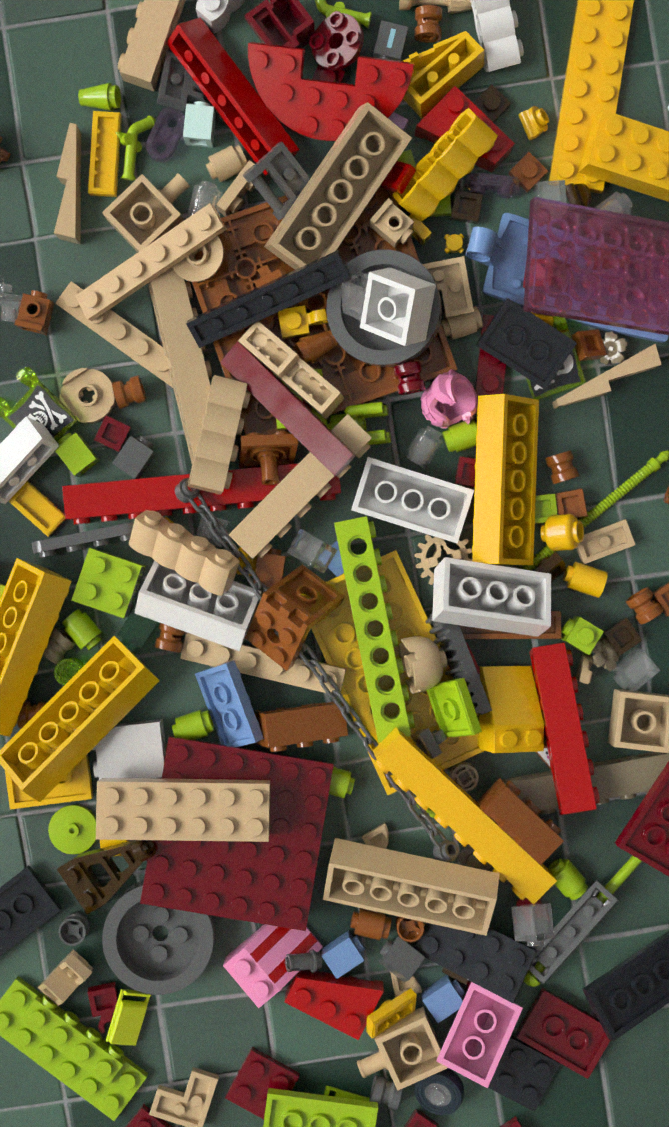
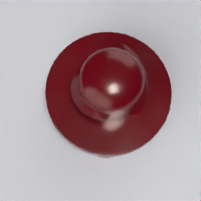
[309,11,364,71]

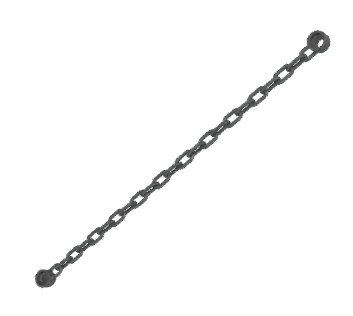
[175,478,459,863]

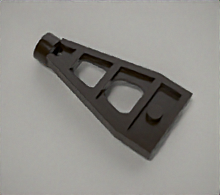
[57,840,156,914]

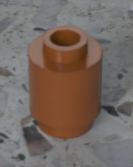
[350,908,392,940]

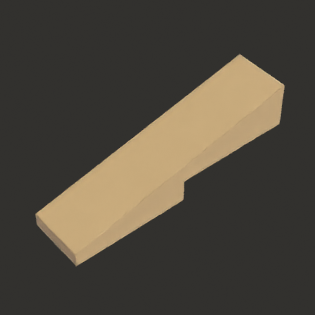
[54,123,81,244]
[238,321,344,419]
[552,344,661,409]

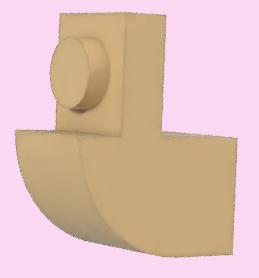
[38,950,93,1006]

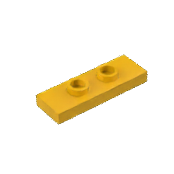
[88,111,122,197]

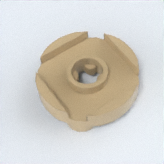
[60,368,116,424]

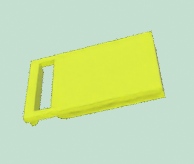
[106,989,151,1046]

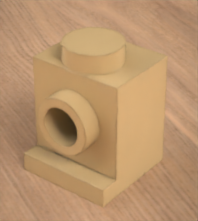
[370,198,414,248]

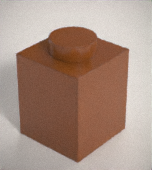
[253,549,286,588]

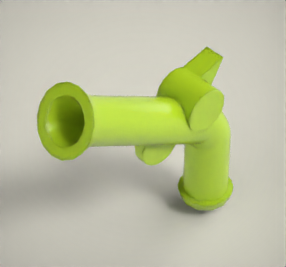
[315,0,372,28]
[115,115,157,181]

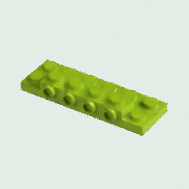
[0,976,148,1121]

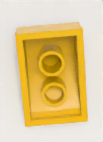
[479,666,544,753]

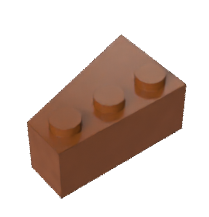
[253,701,348,752]
[477,778,564,865]

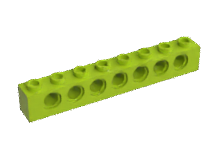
[334,516,415,743]

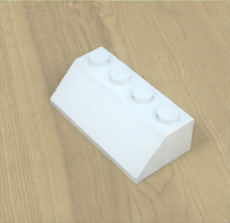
[351,457,474,543]

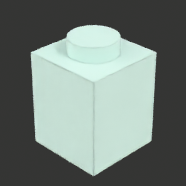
[183,101,216,148]

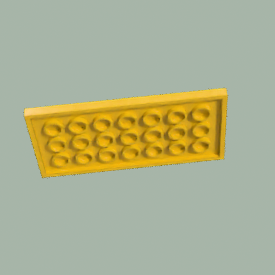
[302,550,484,795]

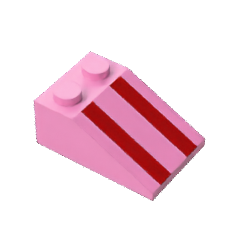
[223,924,323,1008]

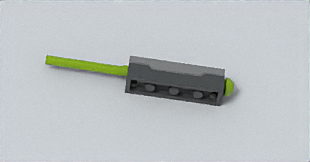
[524,856,642,987]

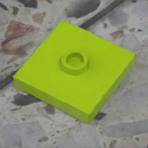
[427,678,482,738]

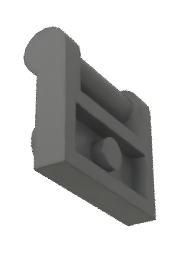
[243,142,310,220]

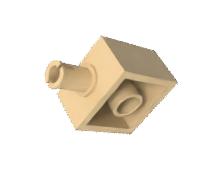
[102,173,190,252]
[608,689,669,753]
[357,1006,448,1090]

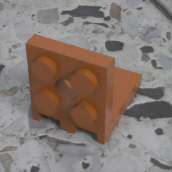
[245,564,345,671]

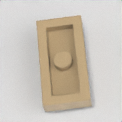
[216,160,255,216]
[576,519,635,564]

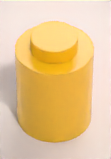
[563,562,608,598]

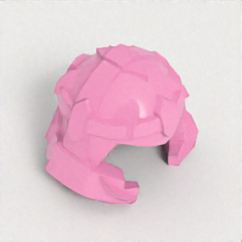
[421,369,478,428]

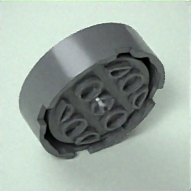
[327,250,442,367]
[102,879,216,995]

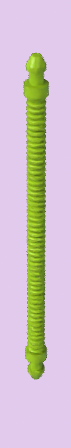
[519,450,669,571]

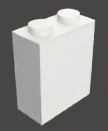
[92,719,166,780]

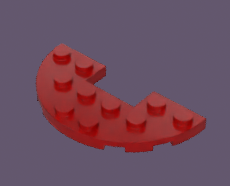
[248,42,415,141]

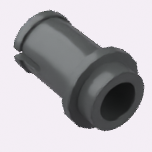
[285,949,322,972]

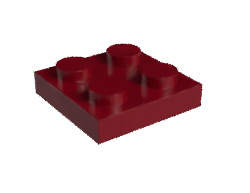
[225,1047,299,1120]

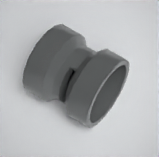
[58,912,91,946]
[369,1075,402,1110]

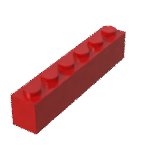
[166,17,300,175]
[529,643,600,815]

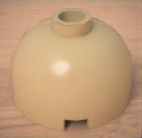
[399,636,447,694]

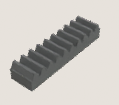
[425,614,492,716]

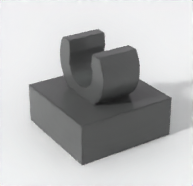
[410,728,447,759]

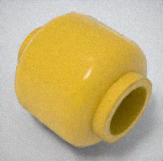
[540,514,584,551]

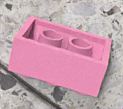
[436,982,523,1088]

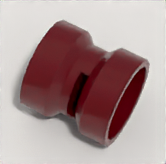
[393,361,426,395]

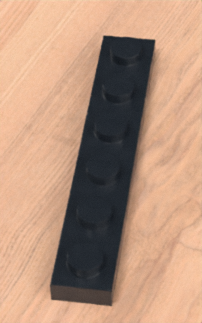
[186,250,351,348]

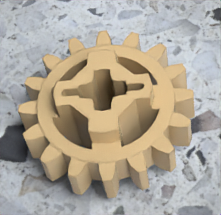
[414,534,472,585]

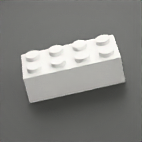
[432,557,551,637]
[135,561,262,651]

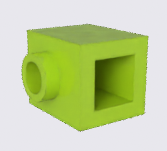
[561,616,604,655]

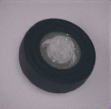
[414,1068,464,1115]

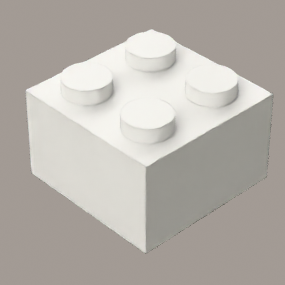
[360,268,436,346]

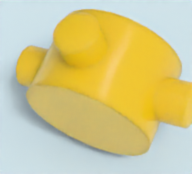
[444,233,464,254]

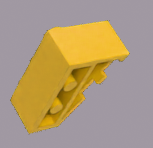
[403,31,484,119]

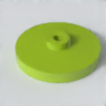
[48,804,96,854]

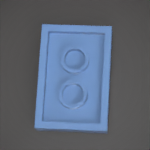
[195,660,264,747]

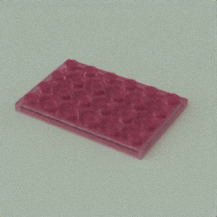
[523,197,669,335]

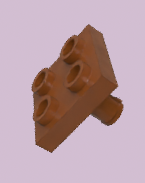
[238,431,298,485]

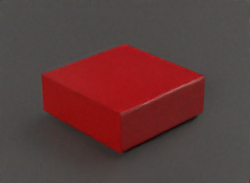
[380,161,416,194]

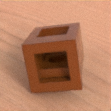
[14,290,54,335]

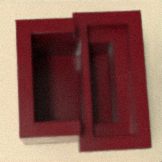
[245,0,315,48]

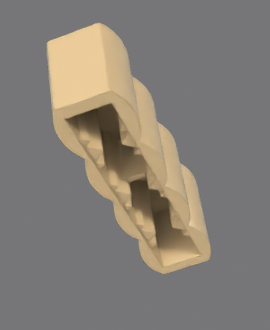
[188,375,250,495]
[129,510,240,596]

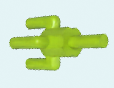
[326,402,391,445]

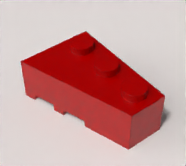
[414,86,515,173]
[284,970,384,1040]

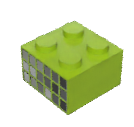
[71,548,146,618]

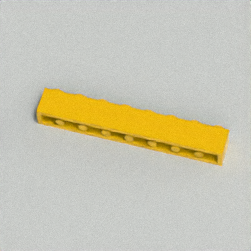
[373,727,557,904]

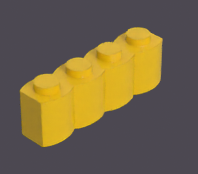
[392,108,498,222]

